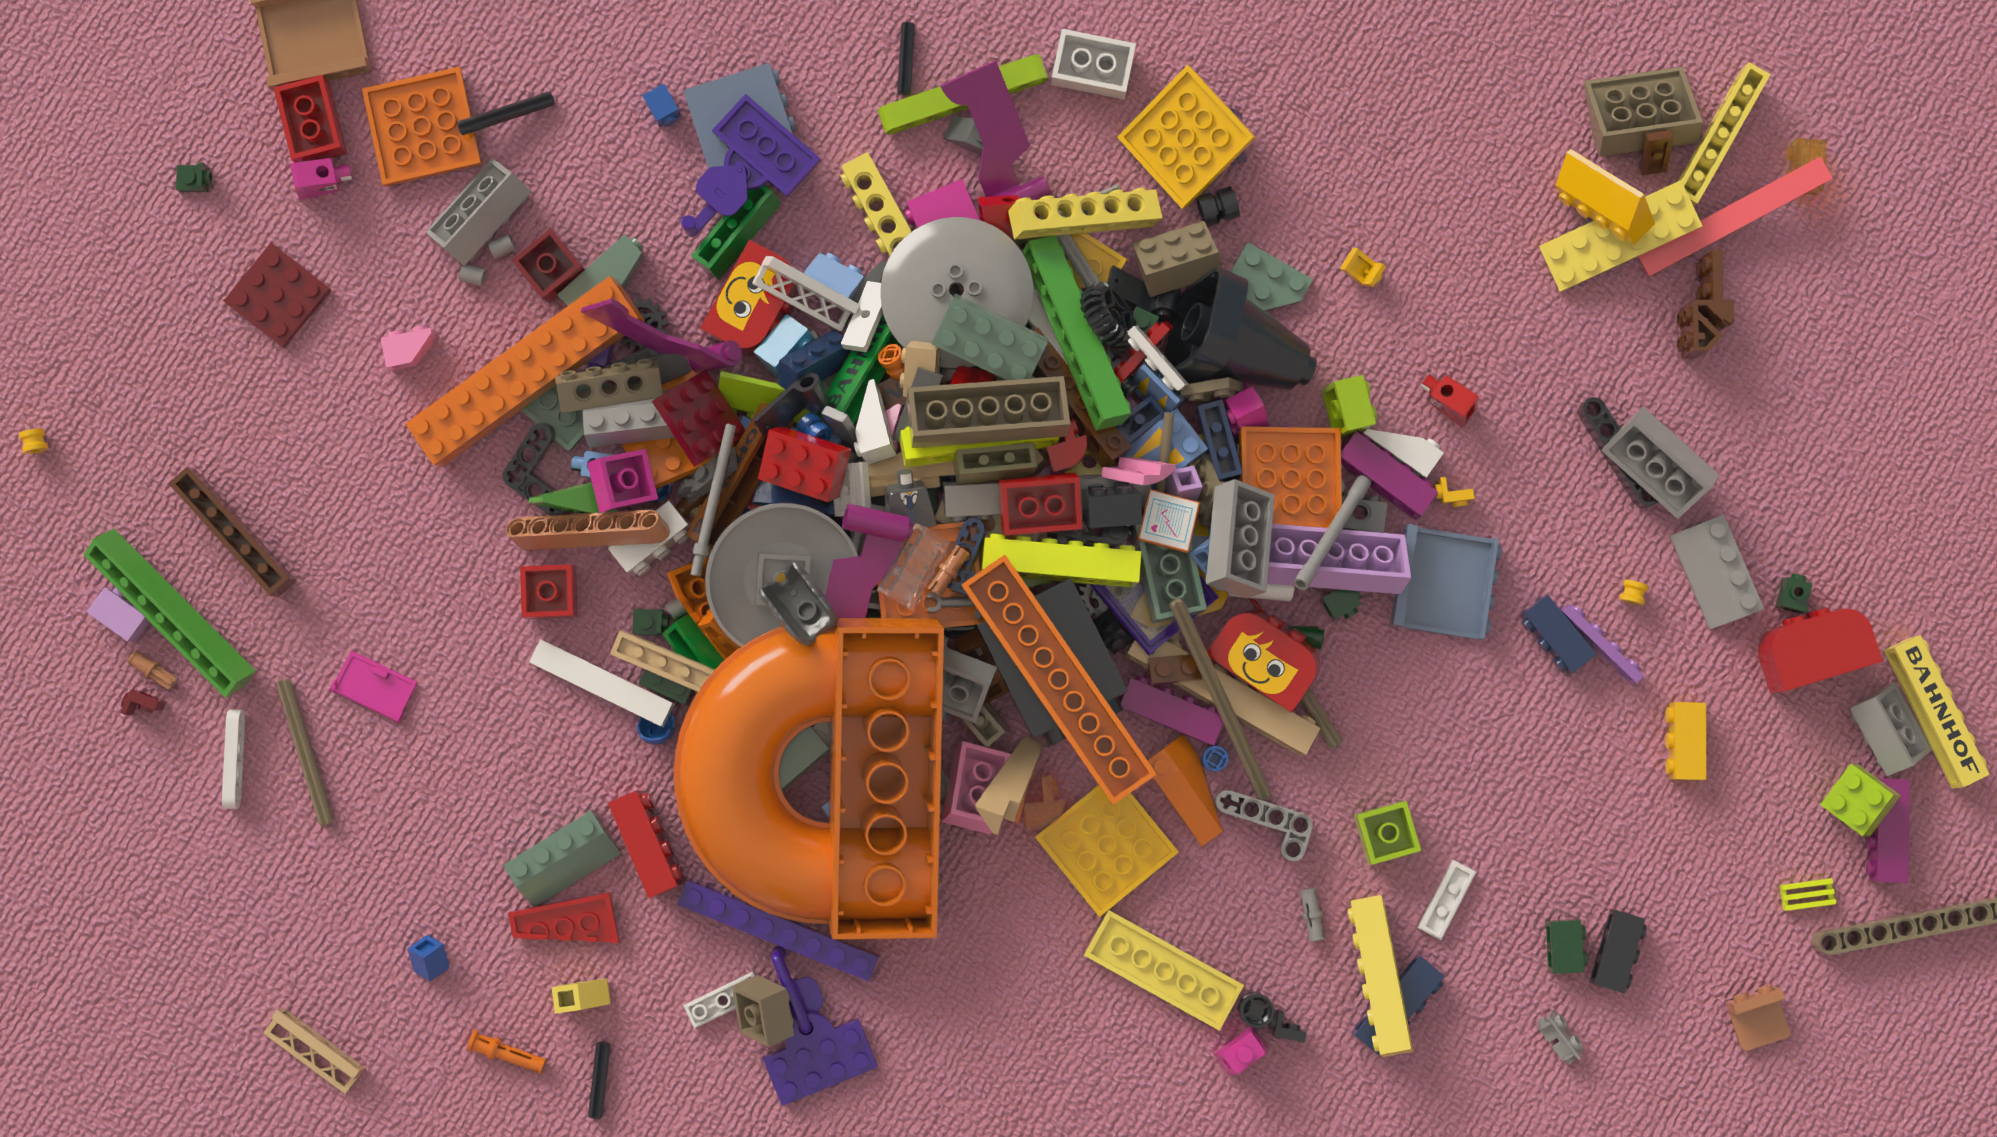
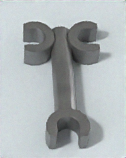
[926,593,980,620]

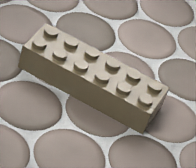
[906,376,1070,448]

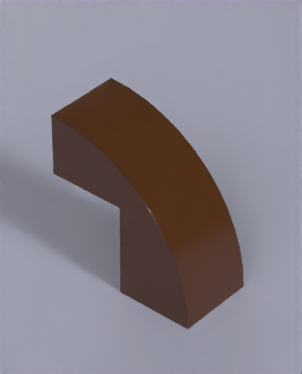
[954,628,1009,703]

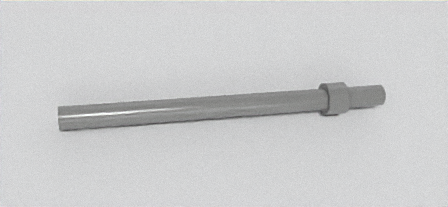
[690,424,736,577]

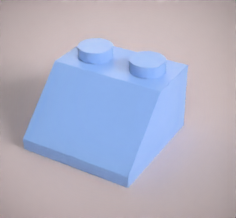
[804,253,864,300]

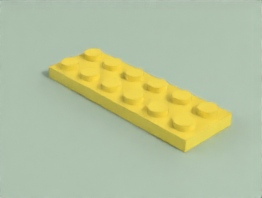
[1539,180,1702,292]
[1084,910,1244,1031]

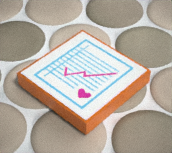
[1137,489,1200,553]

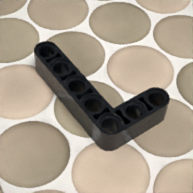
[1578,397,1658,508]

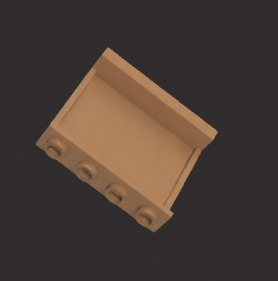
[250,0,372,93]

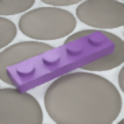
[1561,604,1644,684]

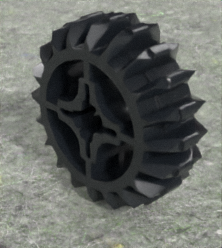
[1080,282,1137,349]

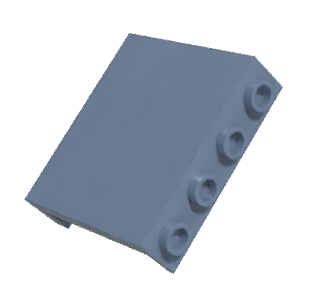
[683,63,800,175]
[1390,524,1502,640]

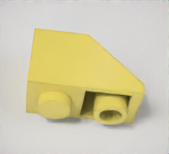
[552,978,611,1014]

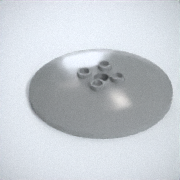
[880,217,1034,369]
[705,503,858,647]

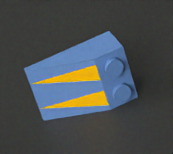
[1133,363,1188,412]
[1118,408,1208,490]

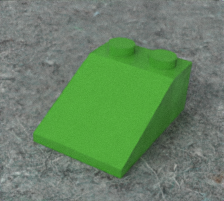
[528,483,617,514]

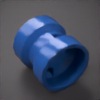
[797,412,833,441]
[1201,746,1228,771]

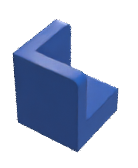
[407,935,449,982]

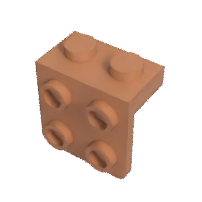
[1725,984,1790,1051]

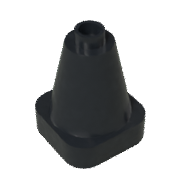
[1163,266,1317,390]

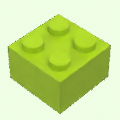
[1321,375,1377,437]
[1820,764,1901,836]
[1353,801,1421,865]

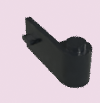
[1107,265,1181,322]
[753,372,830,441]
[1047,525,1129,548]

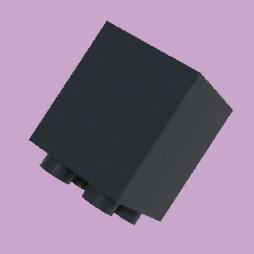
[977,578,1128,748]

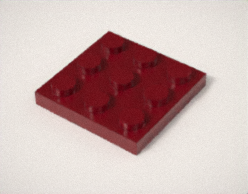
[223,243,331,348]
[652,369,745,467]

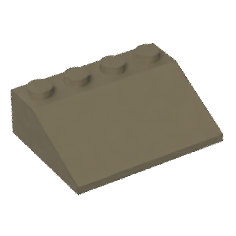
[1584,67,1703,157]

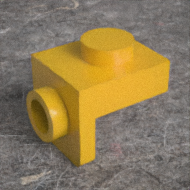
[1340,248,1386,287]
[1434,477,1475,508]

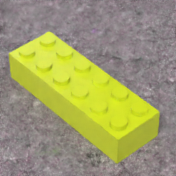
[981,534,1141,588]

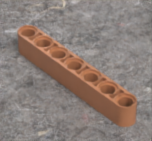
[506,510,670,550]

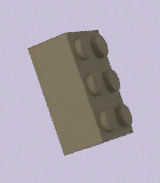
[1132,221,1222,297]

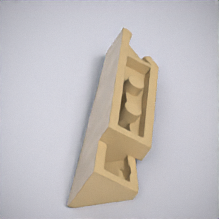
[868,452,955,497]
[975,737,1044,835]

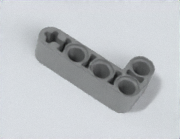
[1214,790,1313,861]

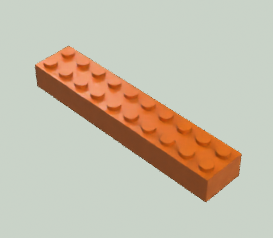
[405,276,645,467]
[961,555,1157,805]

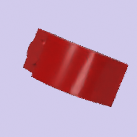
[1046,419,1087,474]

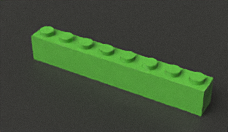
[1022,235,1131,431]
[83,529,256,698]

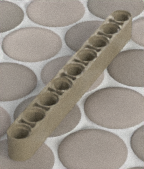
[1811,896,1997,955]

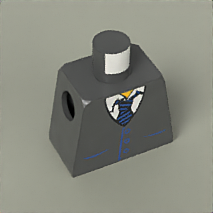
[884,469,936,530]

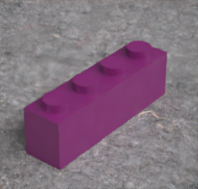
[1341,431,1438,520]
[1120,676,1223,746]
[1866,778,1910,883]

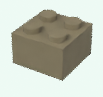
[732,975,794,1047]

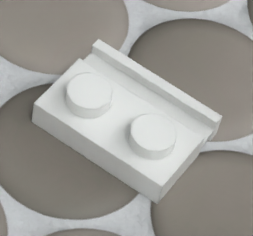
[834,462,871,517]

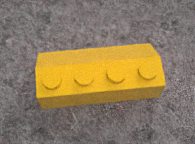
[1556,149,1655,245]

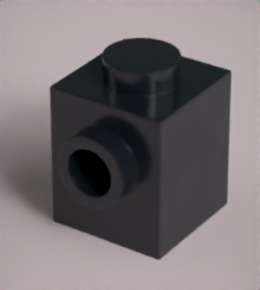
[1093,609,1134,654]

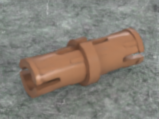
[927,545,970,597]

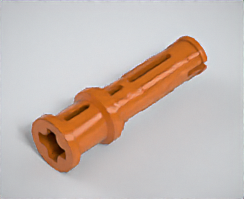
[466,1029,546,1074]

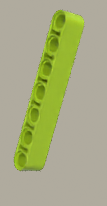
[877,54,1049,135]

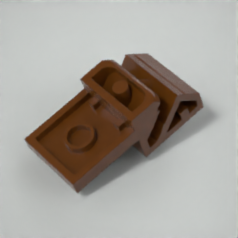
[1676,250,1734,359]

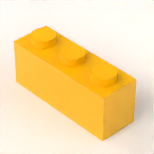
[1665,702,1706,780]

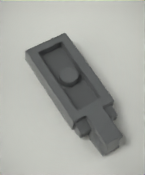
[678,447,738,501]

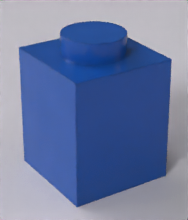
[642,84,681,127]

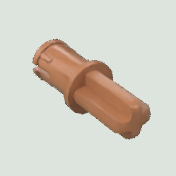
[127,650,177,690]

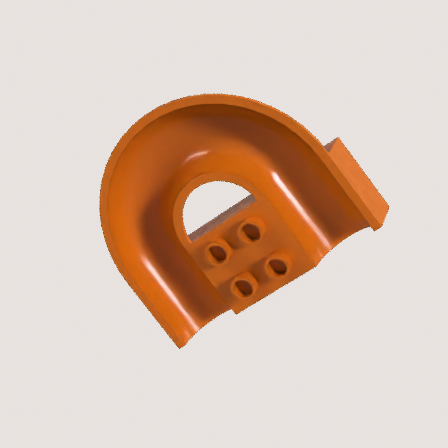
[674,618,944,939]

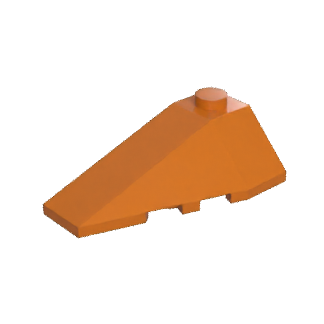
[667,556,730,660]
[1147,734,1223,846]

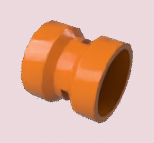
[878,344,905,380]

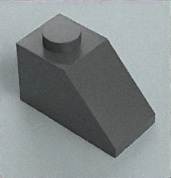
[943,116,983,156]

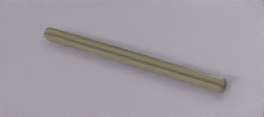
[1170,598,1272,800]

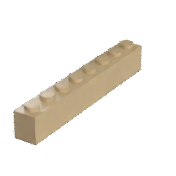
[1124,627,1321,757]

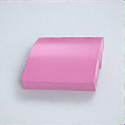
[1102,457,1176,485]

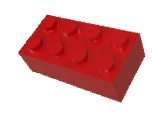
[608,790,684,898]

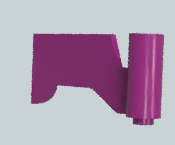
[940,60,1053,200]
[581,299,742,373]
[825,503,913,618]

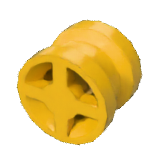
[19,428,49,455]
[1619,580,1649,606]

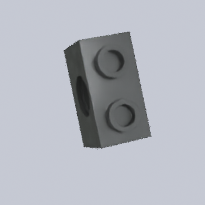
[1342,493,1388,533]

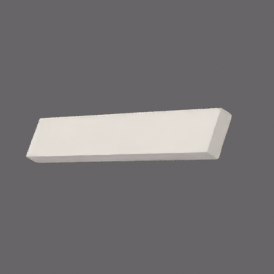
[529,639,675,727]

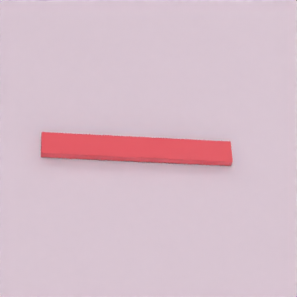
[1637,156,1833,277]

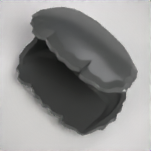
[759,562,839,646]

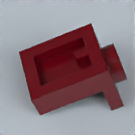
[121,689,166,715]

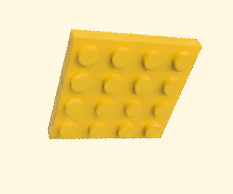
[1117,65,1256,209]
[1035,786,1179,917]

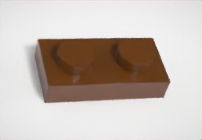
[1639,130,1674,175]
[1147,654,1202,685]

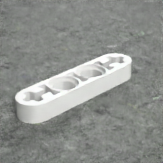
[222,709,245,809]

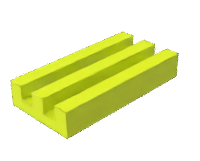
[1779,878,1836,911]

